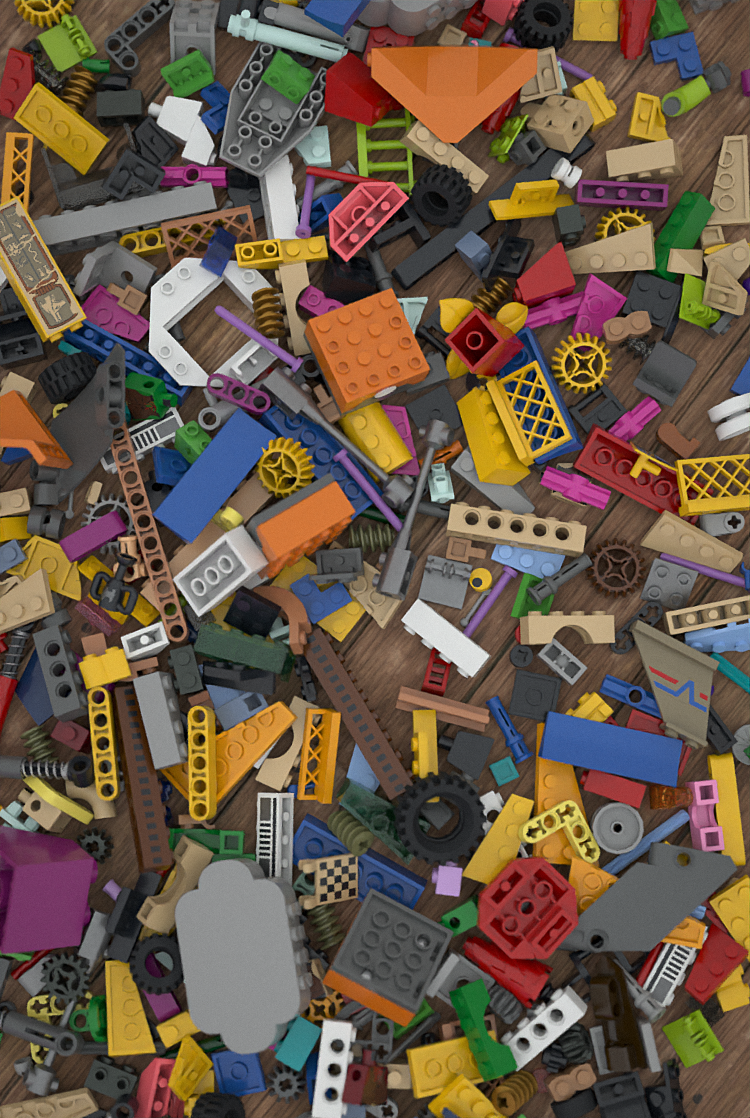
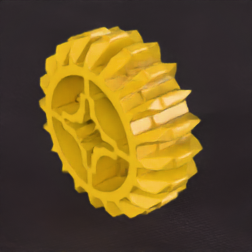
[14,0,74,29]
[594,207,655,242]
[551,333,612,394]
[254,437,315,499]

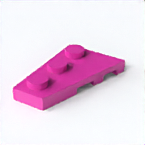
[570,273,627,352]
[81,284,150,344]
[382,405,420,476]

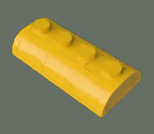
[338,401,413,483]

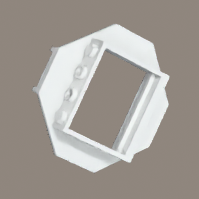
[149,258,280,388]

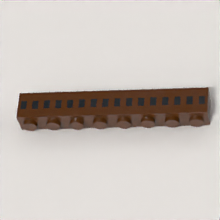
[303,628,415,801]
[111,686,174,874]

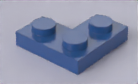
[649,32,704,81]
[200,81,230,135]
[290,574,353,624]

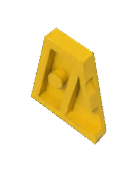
[627,92,670,143]
[168,1035,213,1102]

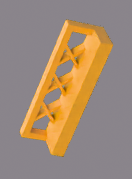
[1,132,34,213]
[297,708,341,804]

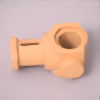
[113,535,148,582]

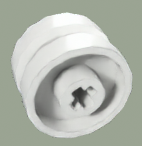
[707,393,750,441]

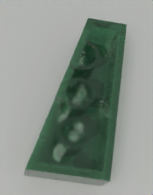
[193,622,296,683]
[336,777,431,865]

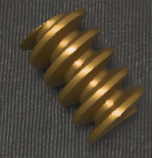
[59,66,98,116]
[470,277,513,316]
[251,287,285,339]
[491,1070,538,1116]

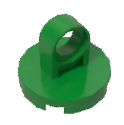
[69,994,108,1043]

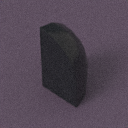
[94,73,133,93]

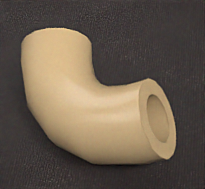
[65,780,117,819]

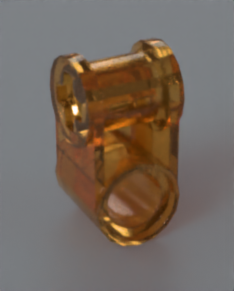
[649,785,693,810]

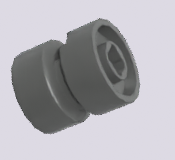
[27,505,66,540]
[41,592,72,629]

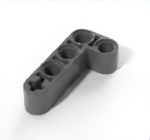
[104,0,175,77]

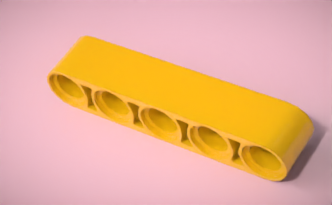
[119,218,229,258]
[88,687,121,801]
[188,706,217,821]
[707,752,746,866]

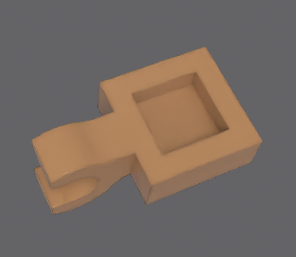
[106,283,149,316]
[313,384,346,424]
[445,536,487,563]
[173,814,215,829]

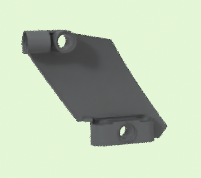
[29,343,125,506]
[560,842,738,954]

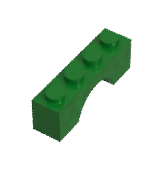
[168,827,245,855]
[448,978,518,1082]

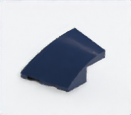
[15,647,71,726]

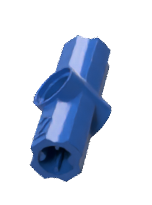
[599,674,662,719]

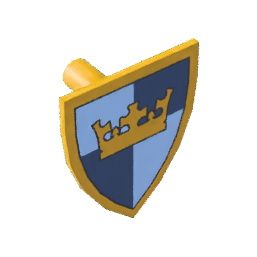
[629,441,679,478]

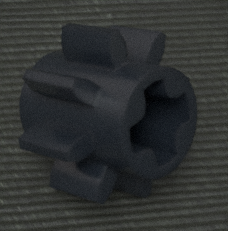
[541,1042,567,1073]

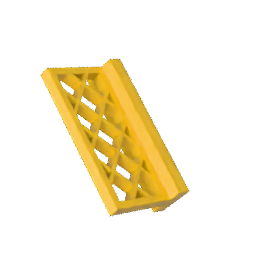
[486,360,573,466]
[674,454,750,517]

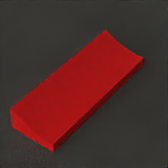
[573,423,714,525]

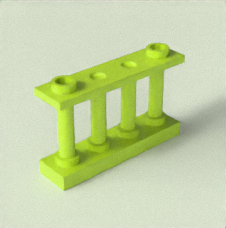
[356,108,417,201]

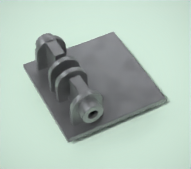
[418,555,473,609]
[640,558,699,610]

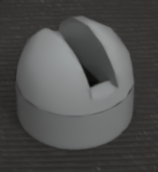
[13,1057,33,1076]

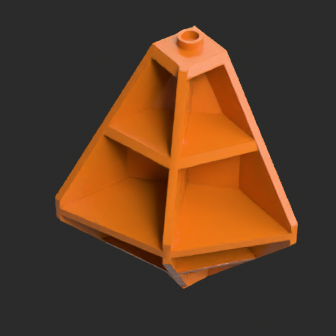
[367,44,538,143]

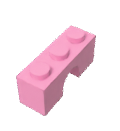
[685,780,725,852]

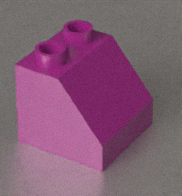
[0,826,98,954]

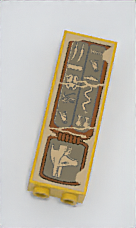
[0,196,87,343]

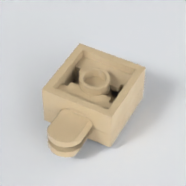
[521,94,594,153]

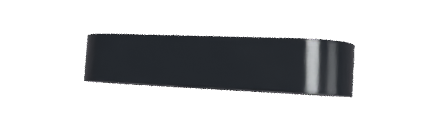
[609,601,663,655]

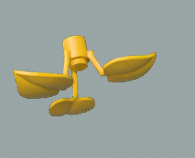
[439,298,528,379]

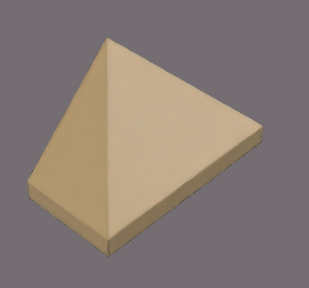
[667,248,703,276]

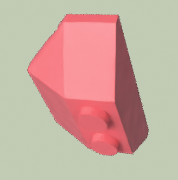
[328,182,409,262]
[134,1058,185,1118]

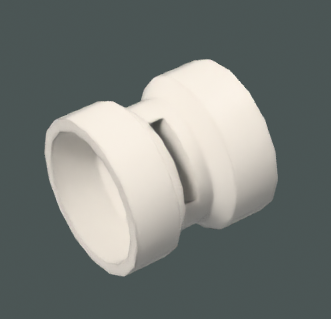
[551,157,582,189]

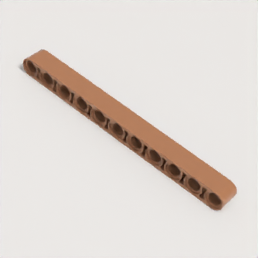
[110,419,189,643]

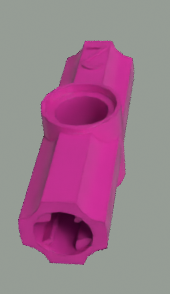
[160,164,229,188]
[523,291,584,330]
[609,396,662,441]
[540,466,611,510]

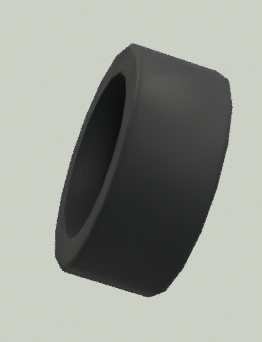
[550,1087,598,1118]

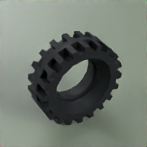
[393,771,487,866]

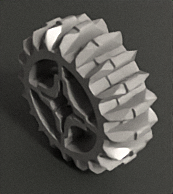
[81,493,143,555]

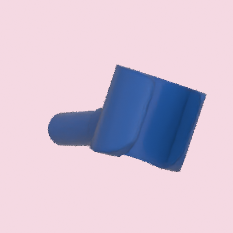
[739,561,750,591]
[287,782,315,798]

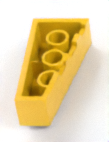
[457,389,530,486]

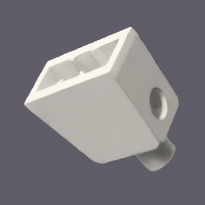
[148,96,204,146]

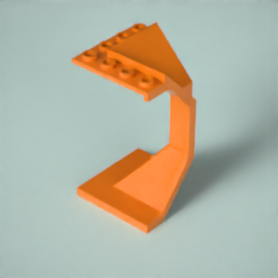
[0,390,74,469]

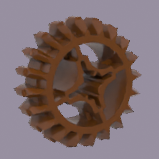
[585,538,647,600]

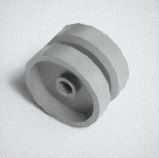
[589,802,644,854]

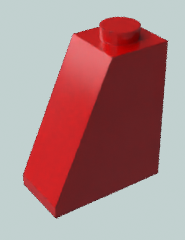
[579,768,646,808]

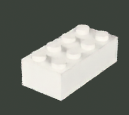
[172,525,269,617]

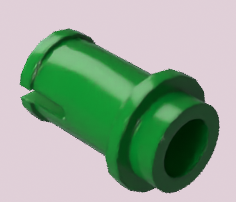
[82,57,110,74]

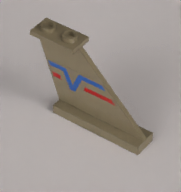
[629,620,720,750]

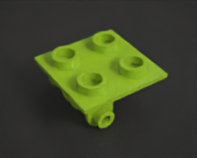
[37,14,98,74]
[488,114,528,164]
[679,273,721,330]
[662,1010,724,1068]

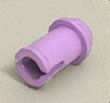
[102,879,122,902]

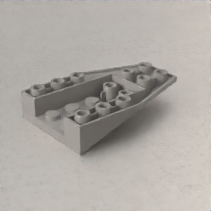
[219,41,327,178]

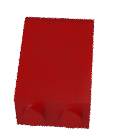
[324,52,396,127]
[512,242,576,309]
[445,308,525,377]

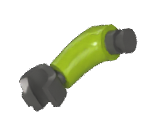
[661,61,732,117]

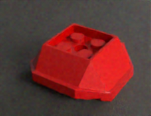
[477,856,578,959]

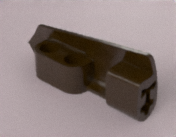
[589,954,648,1072]

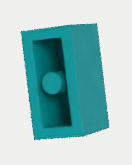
[274,1016,323,1072]

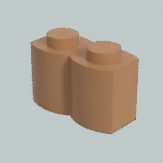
[602,311,652,344]
[543,1062,597,1101]

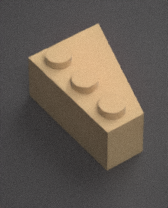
[606,139,683,182]

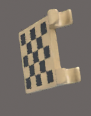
[298,853,358,909]

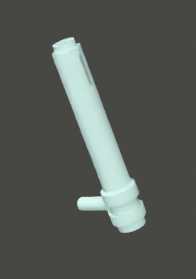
[227,10,348,62]

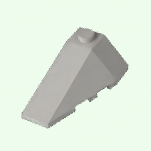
[450,445,535,515]

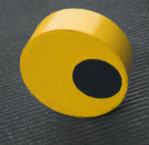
[469,568,493,592]

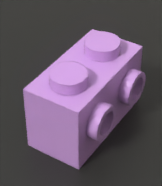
[431,860,462,896]

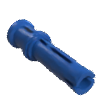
[485,696,534,764]

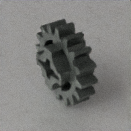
[40,951,92,1004]

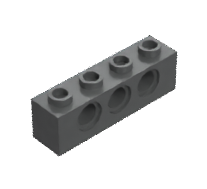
[32,624,89,723]

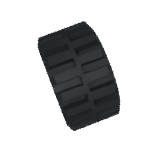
[513,0,574,53]
[410,164,473,227]
[38,352,97,404]
[129,933,184,996]
[190,1092,246,1118]

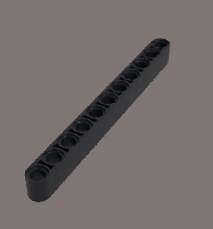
[391,132,596,291]

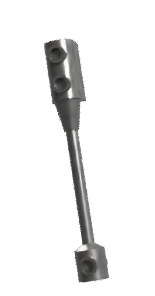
[258,367,415,508]
[372,419,454,601]
[22,907,115,1096]

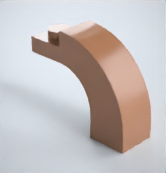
[253,586,312,655]
[81,632,161,682]

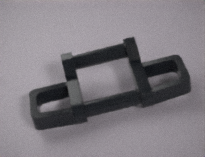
[561,938,649,1003]

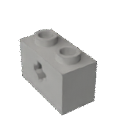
[536,638,587,686]

